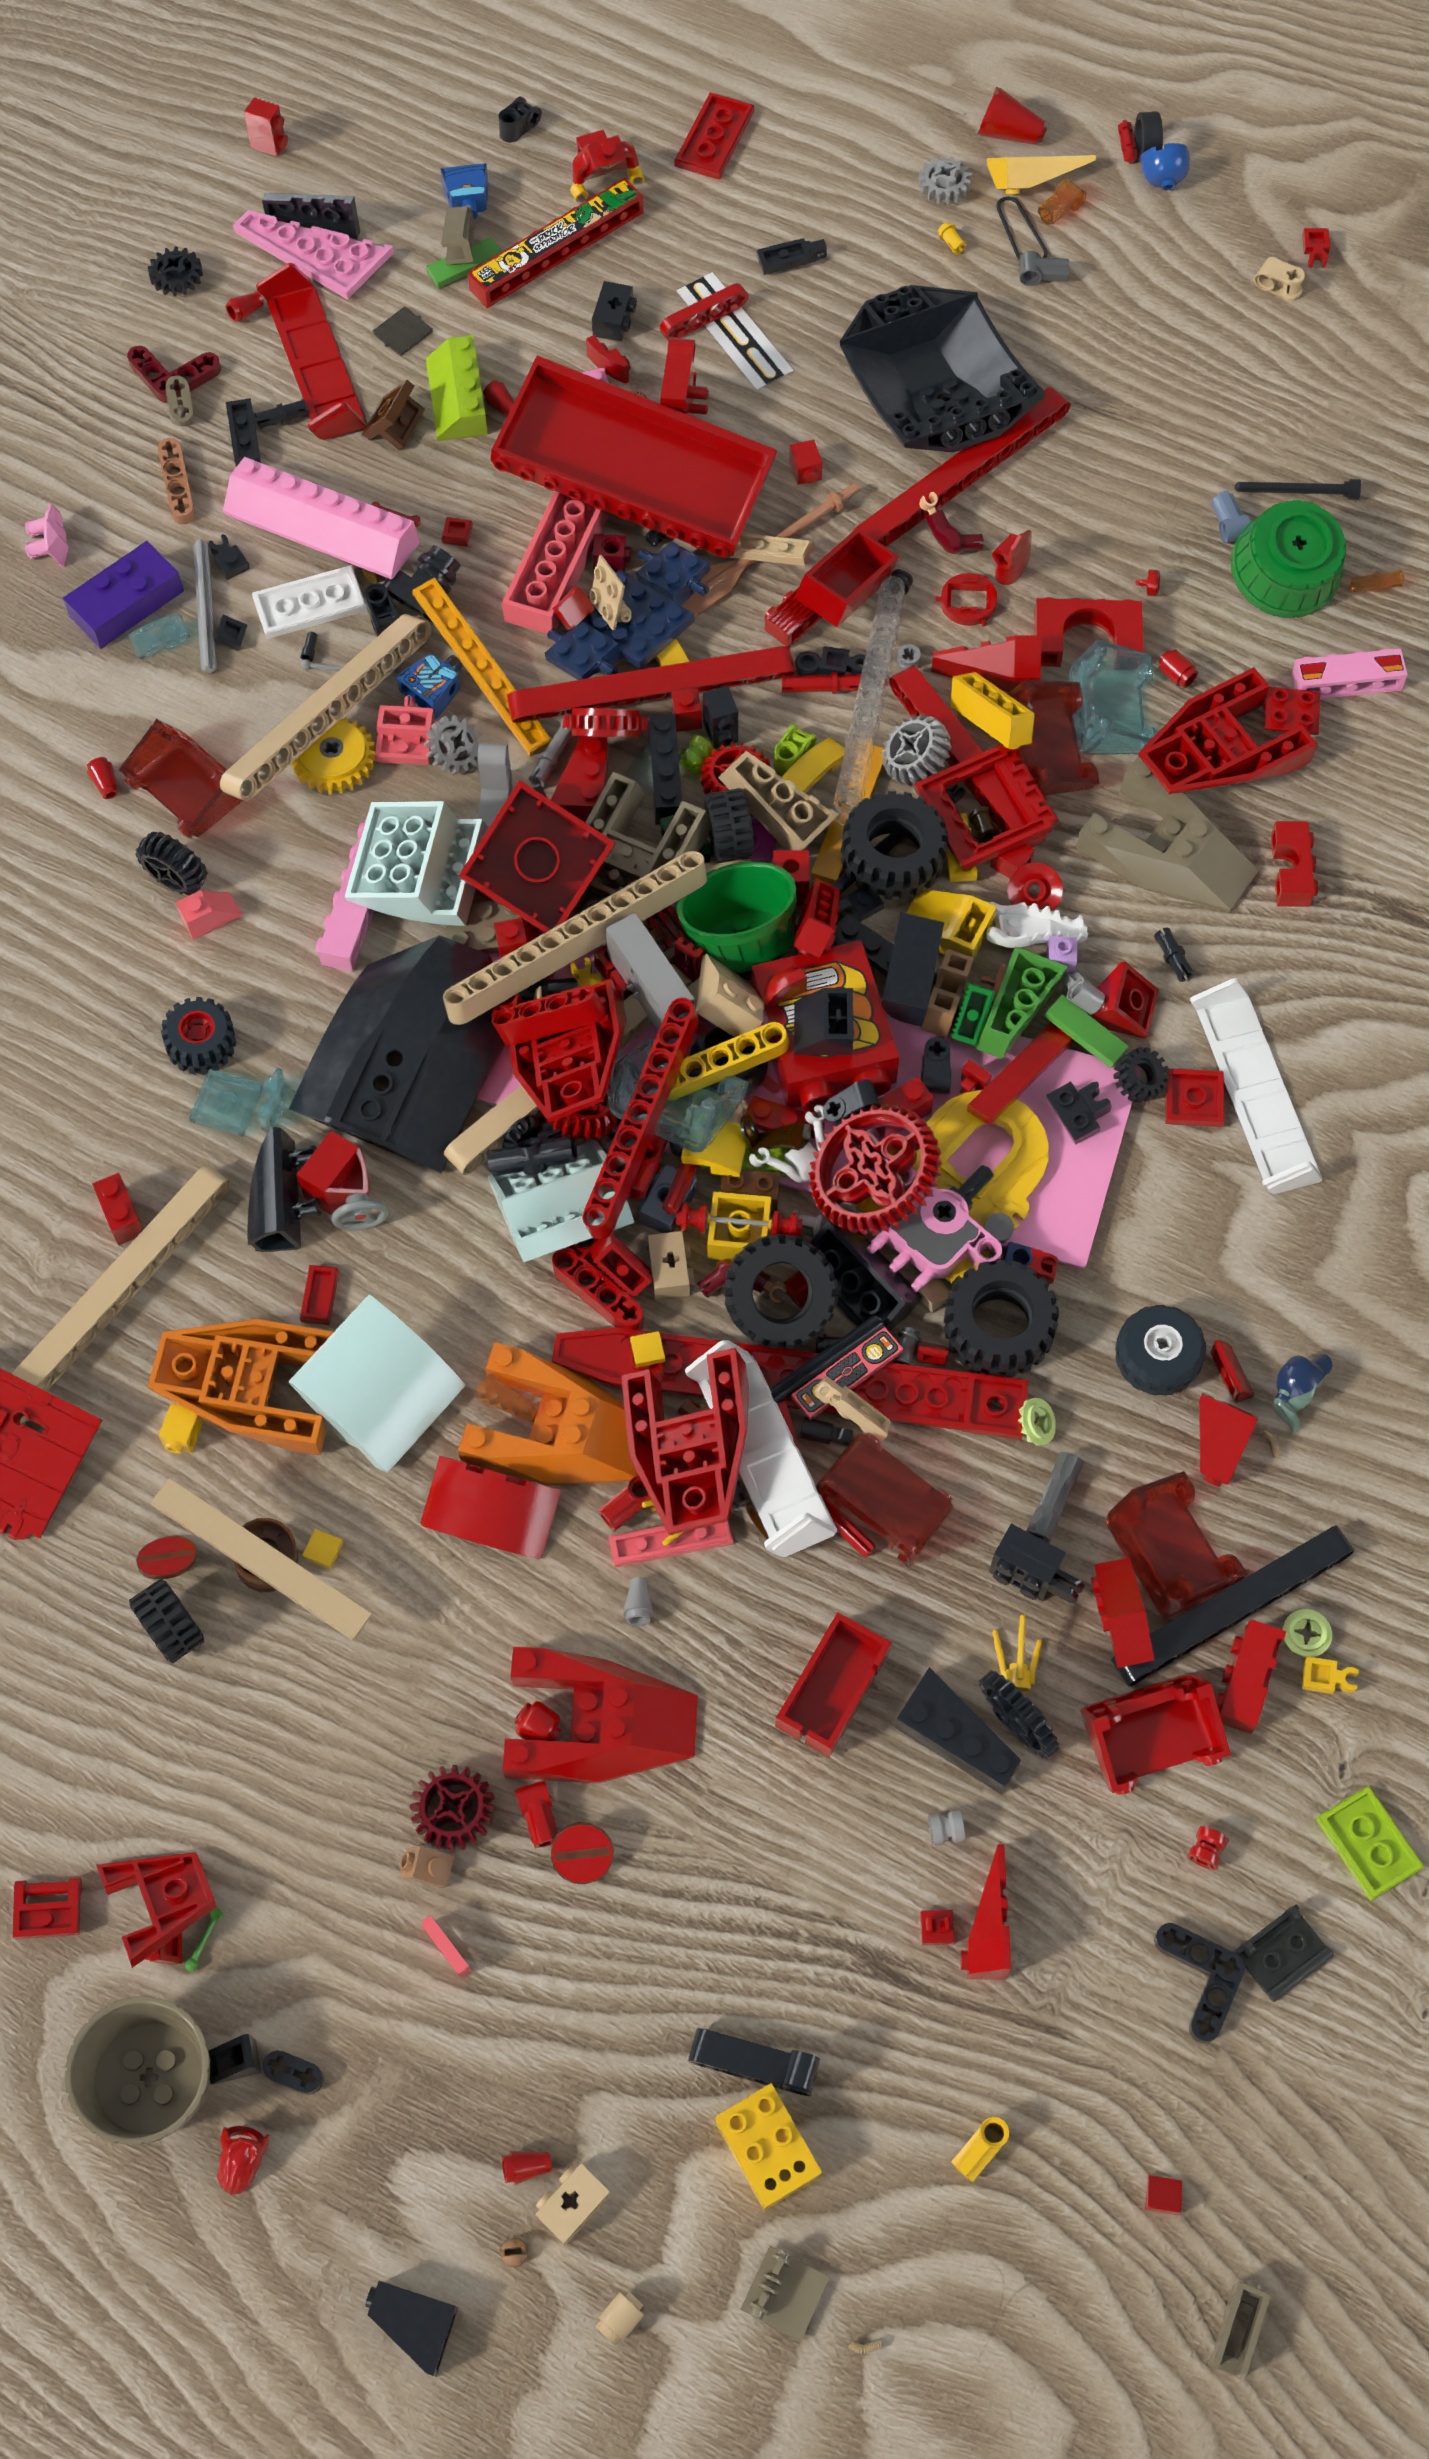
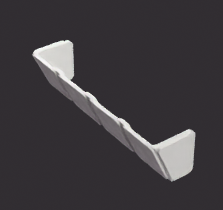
[1190,978,1322,1194]
[685,1340,837,1557]

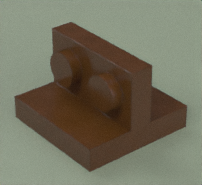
[362,380,425,450]

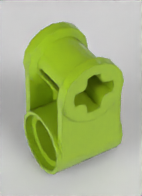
[774,723,817,776]

